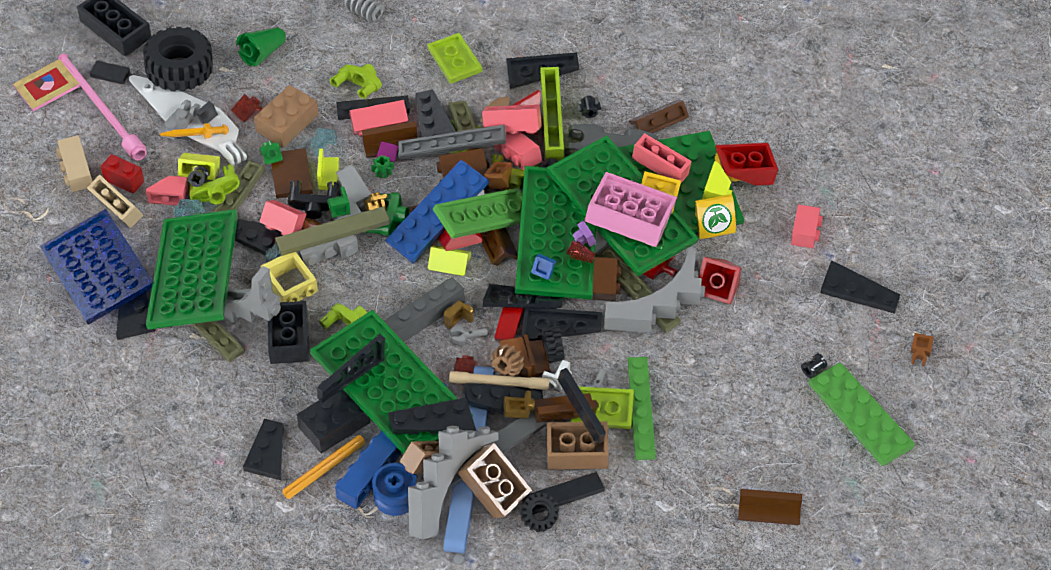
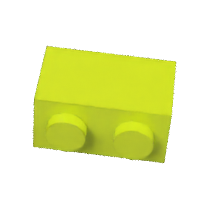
[178,153,220,180]

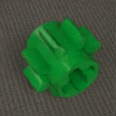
[371,155,394,178]

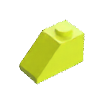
[702,161,733,199]

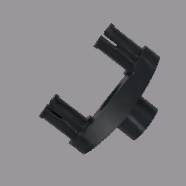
[287,180,339,219]

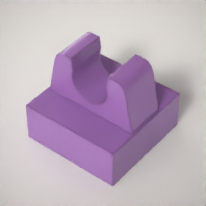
[573,221,596,247]

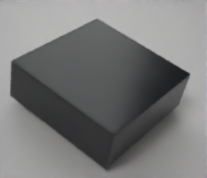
[196,101,218,124]

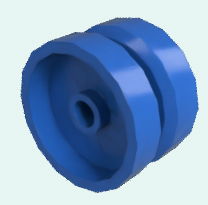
[372,463,417,516]

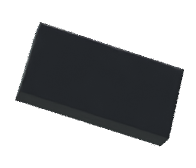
[90,60,130,84]

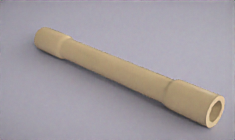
[449,371,549,390]

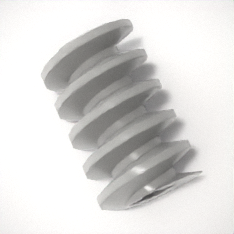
[345,0,384,23]

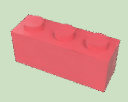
[349,100,408,137]
[482,104,542,134]
[493,131,542,171]
[632,133,692,183]

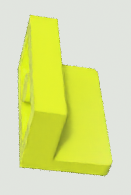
[317,148,339,190]
[428,245,471,276]

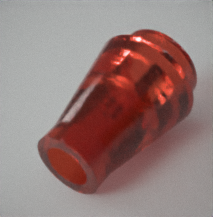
[566,240,596,264]

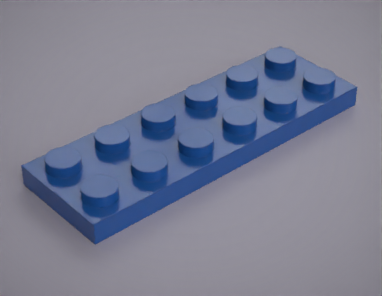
[385,160,489,264]

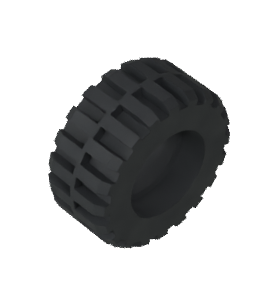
[143,26,213,92]

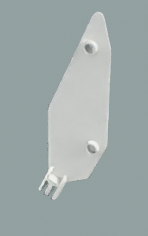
[129,75,247,166]

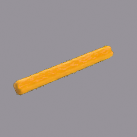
[282,435,365,499]

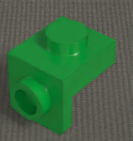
[259,141,283,165]

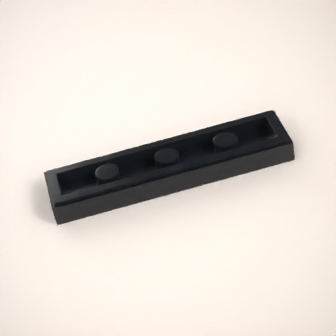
[557,368,606,445]
[521,472,604,515]

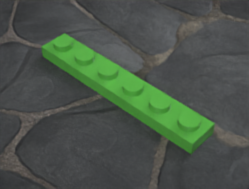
[627,357,656,460]

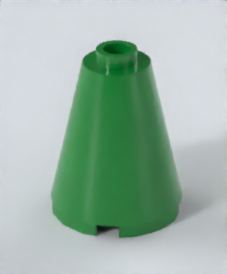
[236,27,286,67]

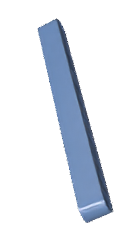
[444,366,495,554]

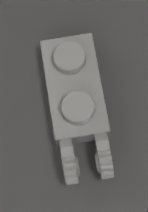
[158,100,201,140]

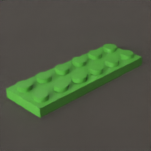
[433,188,523,239]
[809,362,915,467]

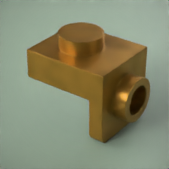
[364,192,388,212]
[444,300,474,329]
[503,391,535,418]

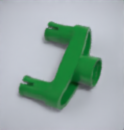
[365,192,410,236]

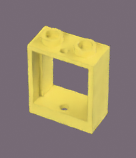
[261,252,318,302]

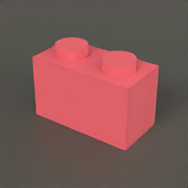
[260,200,306,235]
[791,204,823,249]

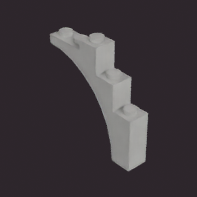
[299,165,371,266]
[604,247,705,333]
[224,266,281,323]
[408,426,499,539]

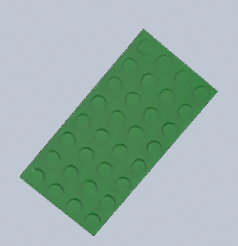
[547,135,698,277]
[515,166,596,300]
[146,209,238,330]
[310,310,473,454]

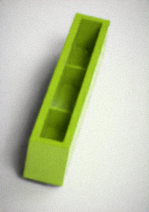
[541,67,564,161]

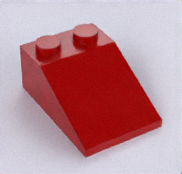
[715,143,778,186]

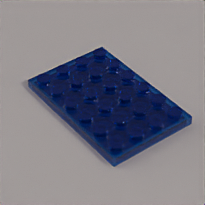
[40,209,154,325]

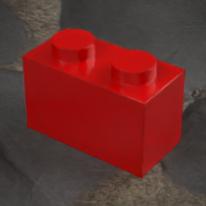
[100,154,144,194]

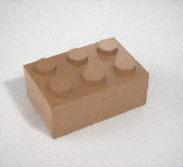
[254,85,319,148]
[547,422,609,470]
[457,443,532,519]

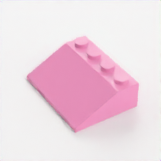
[585,172,677,247]

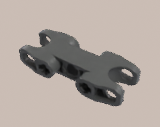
[565,124,659,156]

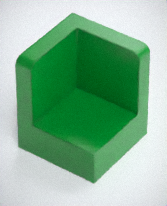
[327,186,351,218]

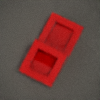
[494,307,523,341]

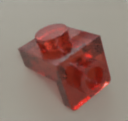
[231,94,263,123]
[454,355,478,384]

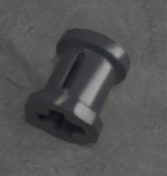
[188,166,209,187]
[801,353,827,379]

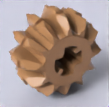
[490,344,524,377]

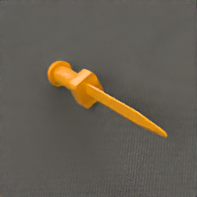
[160,123,229,139]

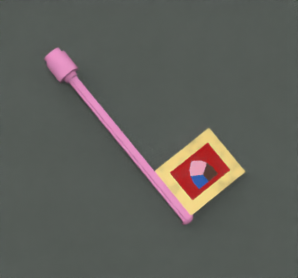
[13,54,147,161]

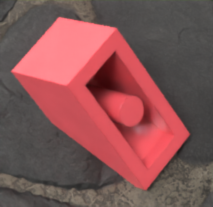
[146,176,189,206]

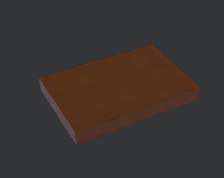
[271,148,313,199]

